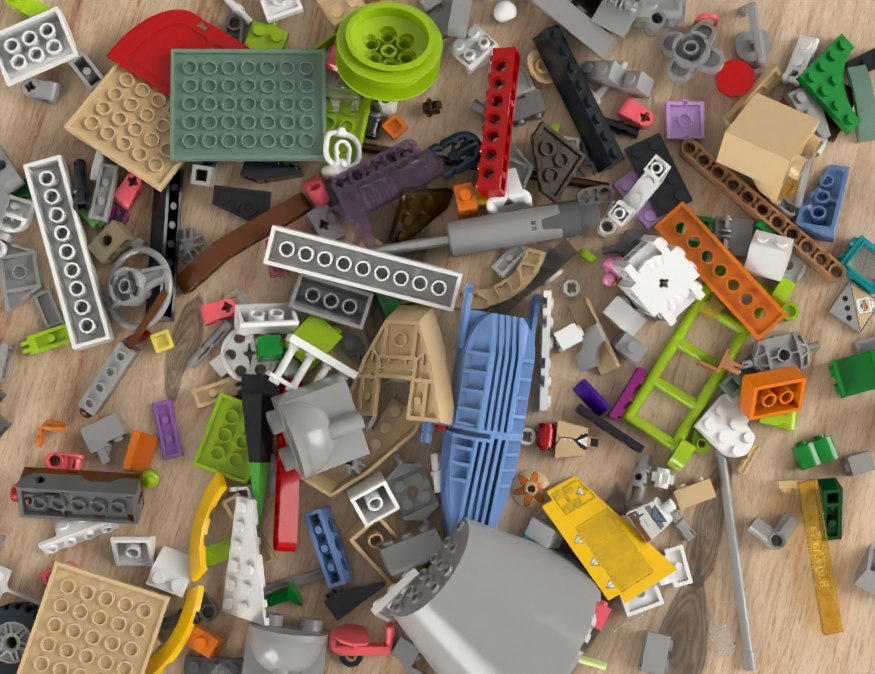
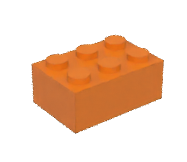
[738,366,807,420]

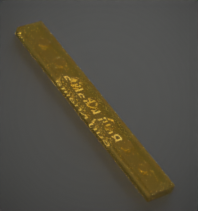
[796,479,844,635]

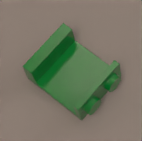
[828,349,875,398]

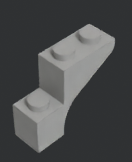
[582,60,654,98]
[391,635,427,674]

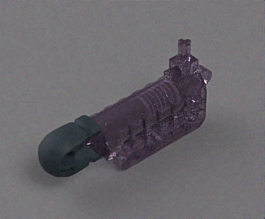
[325,131,481,249]

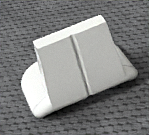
[487,168,533,214]

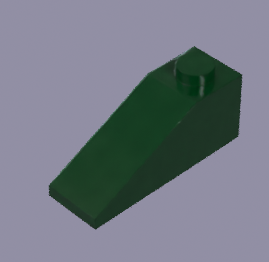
[816,477,843,541]

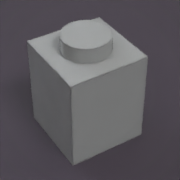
[841,451,875,476]

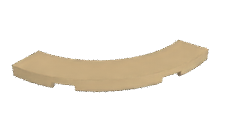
[454,248,546,310]

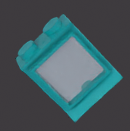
[836,235,875,295]

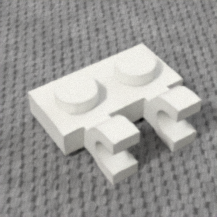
[657,545,693,588]

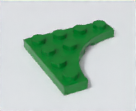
[796,34,861,135]

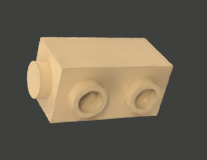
[669,476,717,510]

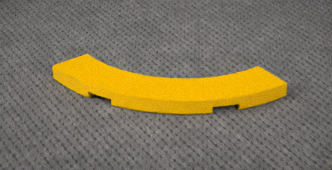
[189,472,227,582]
[145,585,204,674]

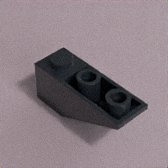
[240,161,304,184]

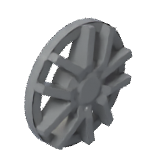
[178,228,206,264]

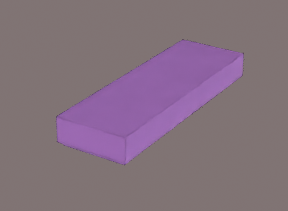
[152,399,184,460]

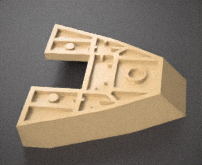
[349,305,455,425]
[300,366,422,498]

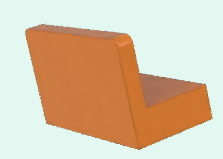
[122,430,159,473]

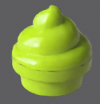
[142,469,160,489]

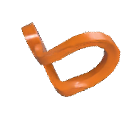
[36,420,66,448]

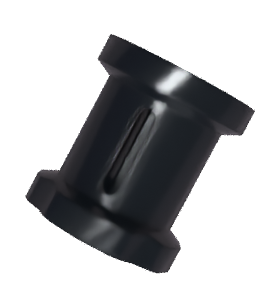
[365,116,383,140]

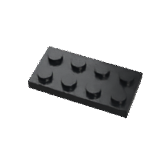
[624,133,693,218]

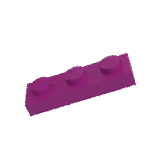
[607,367,646,420]

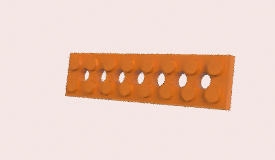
[654,201,788,341]

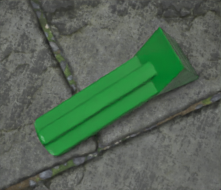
[264,577,304,608]

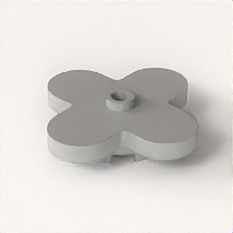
[659,22,724,83]

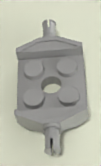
[739,331,820,373]
[386,451,439,526]

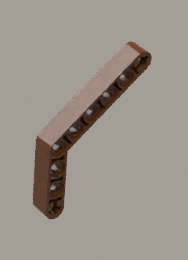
[177,192,313,295]

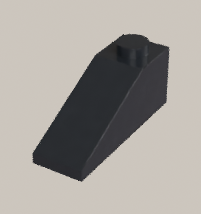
[324,581,385,621]

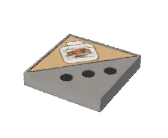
[828,281,875,334]

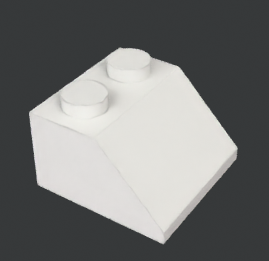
[744,230,794,282]
[146,545,192,597]

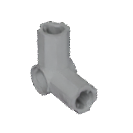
[746,513,799,550]

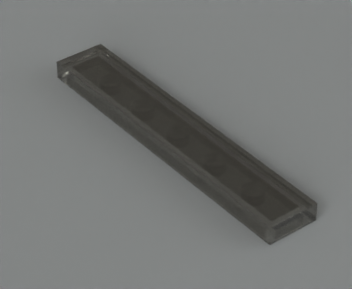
[481,238,578,315]

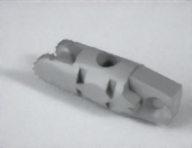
[625,453,653,504]

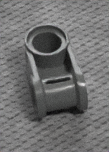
[225,13,245,44]

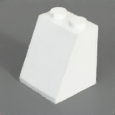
[346,470,400,527]

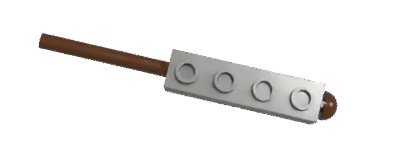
[78,290,168,418]

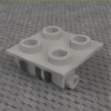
[591,0,643,38]
[714,214,754,257]

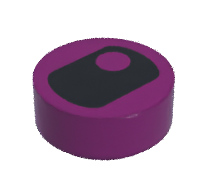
[109,207,130,225]

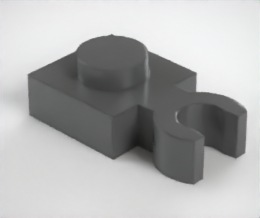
[337,332,366,365]

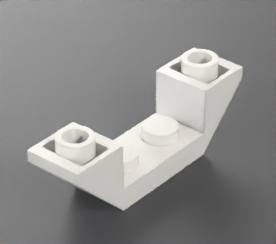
[607,154,671,227]

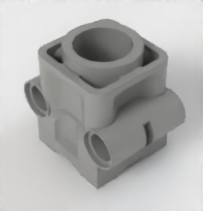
[631,0,686,37]

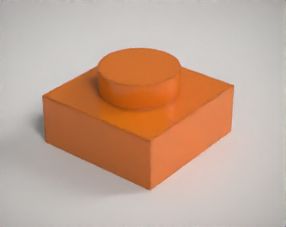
[382,113,408,141]

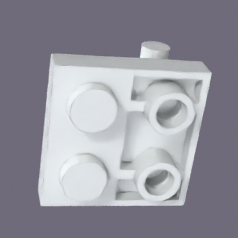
[447,24,499,75]

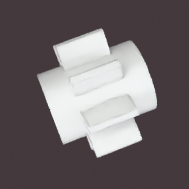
[650,467,675,489]

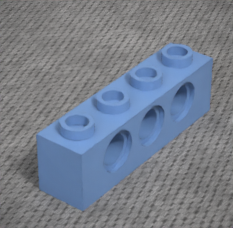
[304,506,355,589]

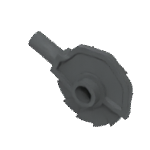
[602,228,649,258]

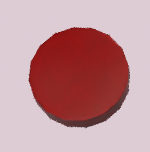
[715,59,754,98]

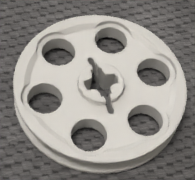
[221,329,278,382]

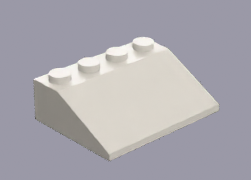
[0,6,79,87]

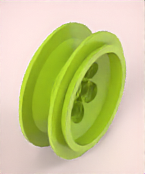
[336,2,443,101]

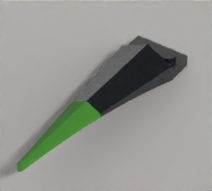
[241,374,280,531]

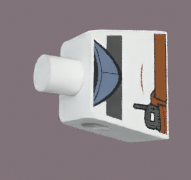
[626,497,676,544]

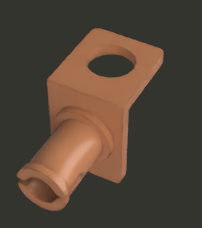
[696,348,744,376]

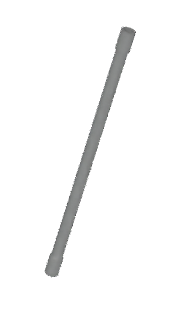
[714,447,757,671]

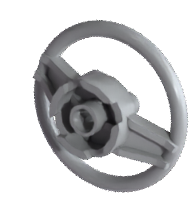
[104,247,173,331]

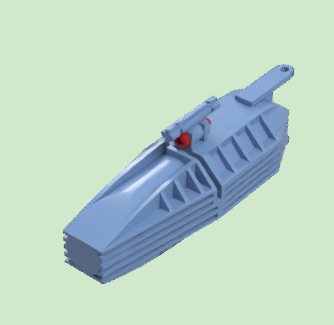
[420,282,541,538]

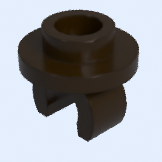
[423,98,442,117]

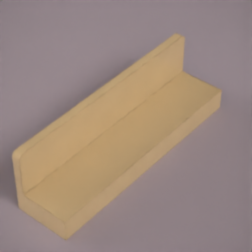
[568,297,620,376]

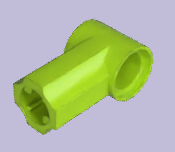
[758,411,798,431]

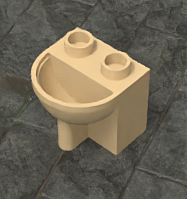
[716,92,822,205]

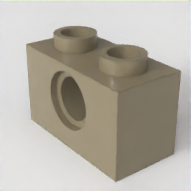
[88,220,136,265]

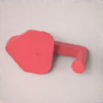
[328,622,396,656]

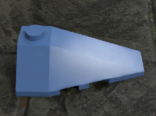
[795,165,850,243]

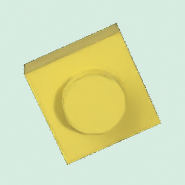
[150,329,175,354]

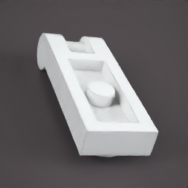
[782,35,820,87]

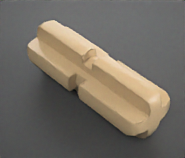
[736,443,760,475]

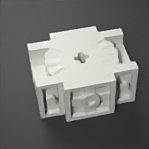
[612,234,705,326]

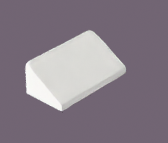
[491,245,527,280]

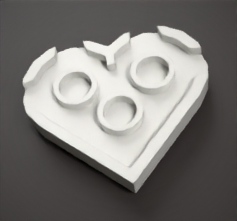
[693,393,755,458]

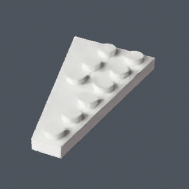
[538,290,554,411]
[221,496,270,626]

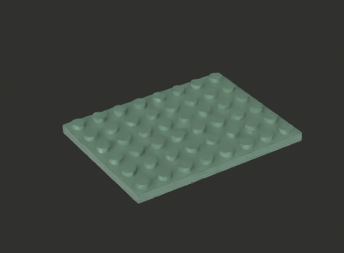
[170,49,326,161]

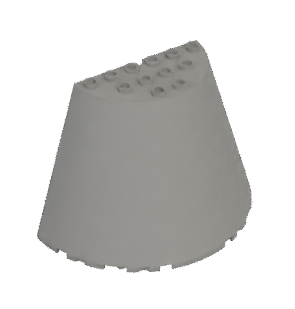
[391,517,601,674]

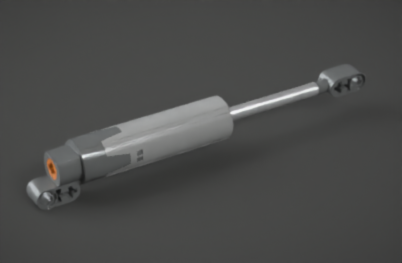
[367,185,614,257]

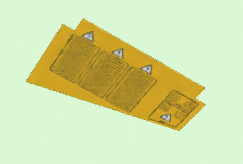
[542,475,677,603]

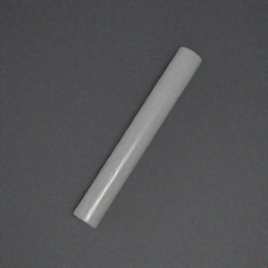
[794,155,813,208]

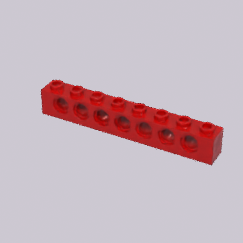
[475,47,521,197]

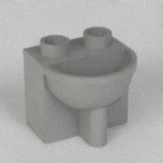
[266,374,370,480]
[242,612,331,674]

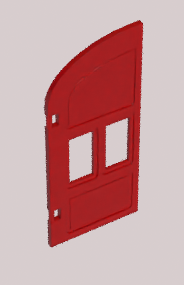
[106,9,251,97]

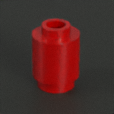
[535,423,556,451]

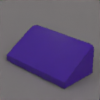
[573,379,610,416]

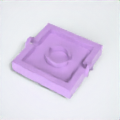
[665,99,705,141]

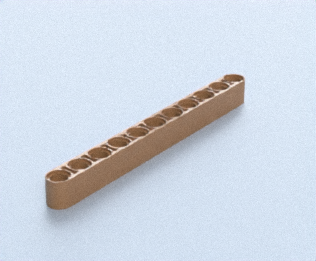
[678,139,846,283]

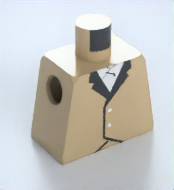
[553,421,598,458]

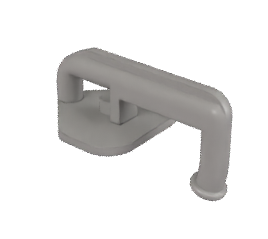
[734,2,772,69]

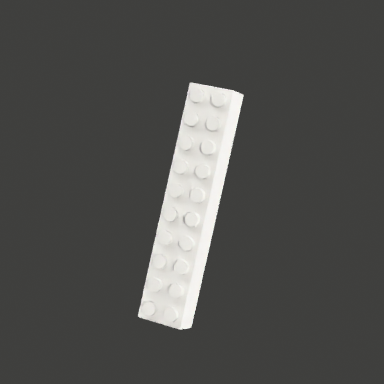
[23,155,115,351]
[263,225,463,312]

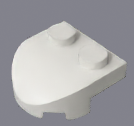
[0,194,35,233]

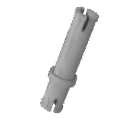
[186,320,234,370]

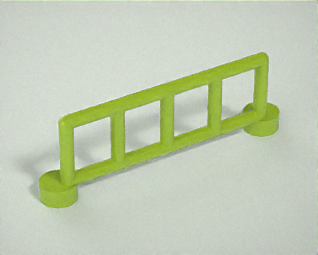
[623,265,796,472]

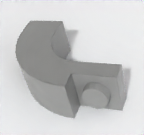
[190,161,221,187]

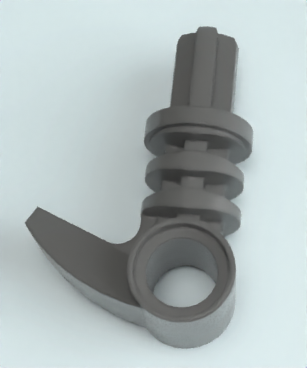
[162,586,219,630]

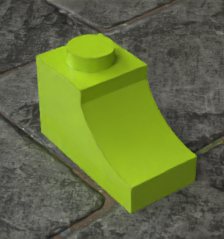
[4,0,50,18]

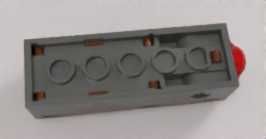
[10,467,144,524]

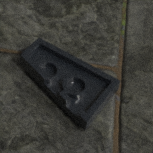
[212,185,272,221]

